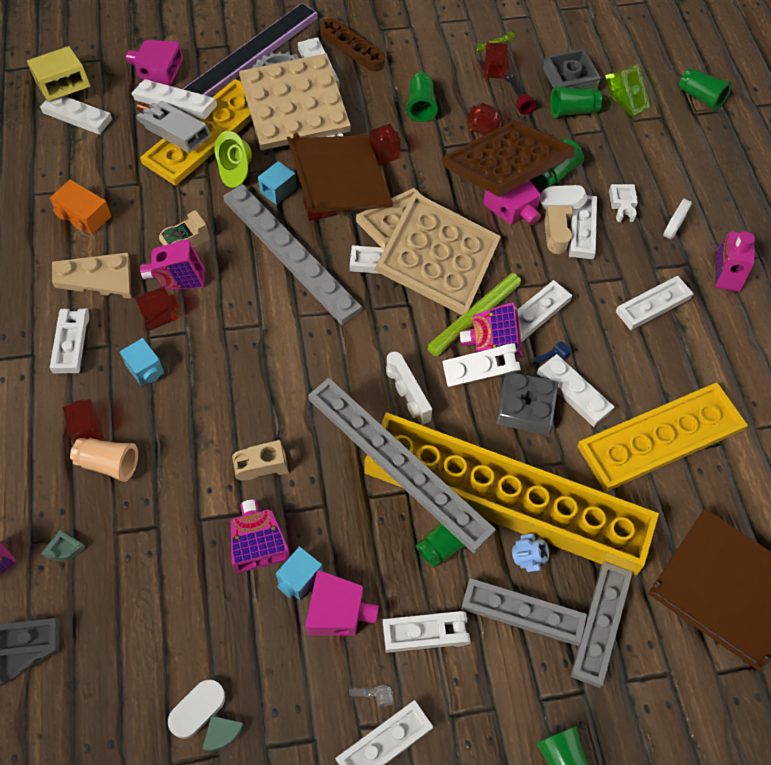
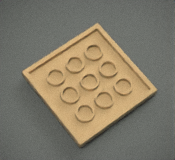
[239,53,351,150]
[374,192,501,315]

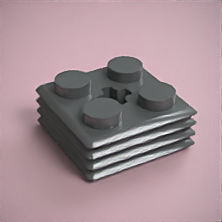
[543,49,601,90]
[496,372,558,435]

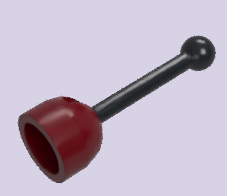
[505,73,536,115]

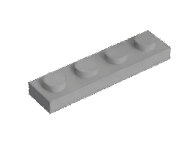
[570,562,632,688]
[461,578,587,646]

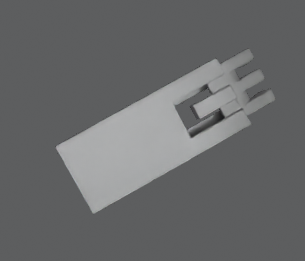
[136,101,211,153]

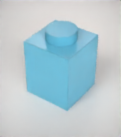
[258,161,297,205]
[120,338,164,387]
[276,546,323,600]

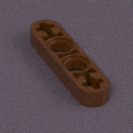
[320,18,385,72]

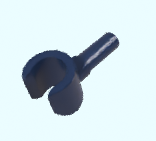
[534,342,571,364]

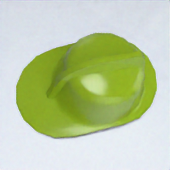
[214,131,252,188]

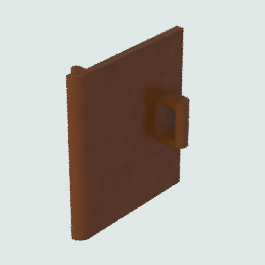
[287,133,393,212]
[648,509,771,672]

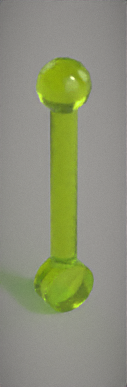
[477,31,515,51]

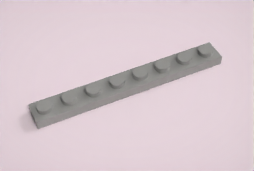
[223,184,362,325]
[308,378,496,554]

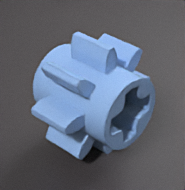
[512,533,549,572]

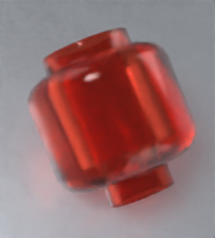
[466,102,502,136]

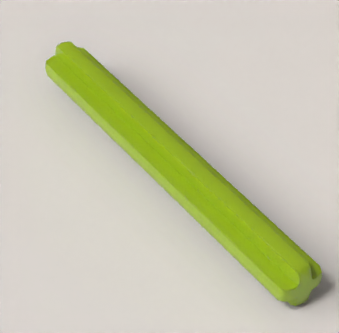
[428,273,521,356]

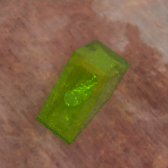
[605,64,651,116]

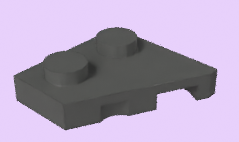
[0,618,59,687]

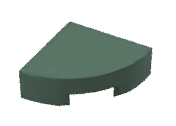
[41,530,85,561]
[202,716,244,751]

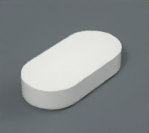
[540,185,587,210]
[663,198,692,240]
[168,680,225,739]

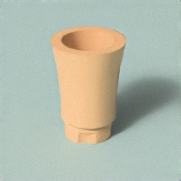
[70,438,138,482]

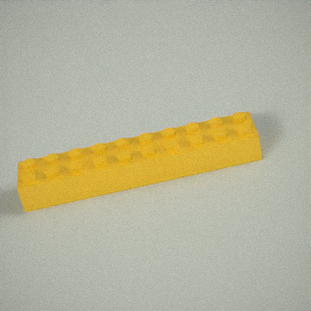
[365,412,659,577]

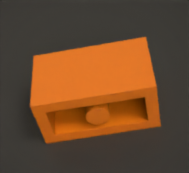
[50,179,112,235]

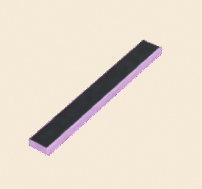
[183,3,318,97]

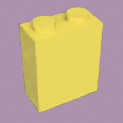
[27,46,90,102]

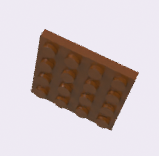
[442,120,575,197]

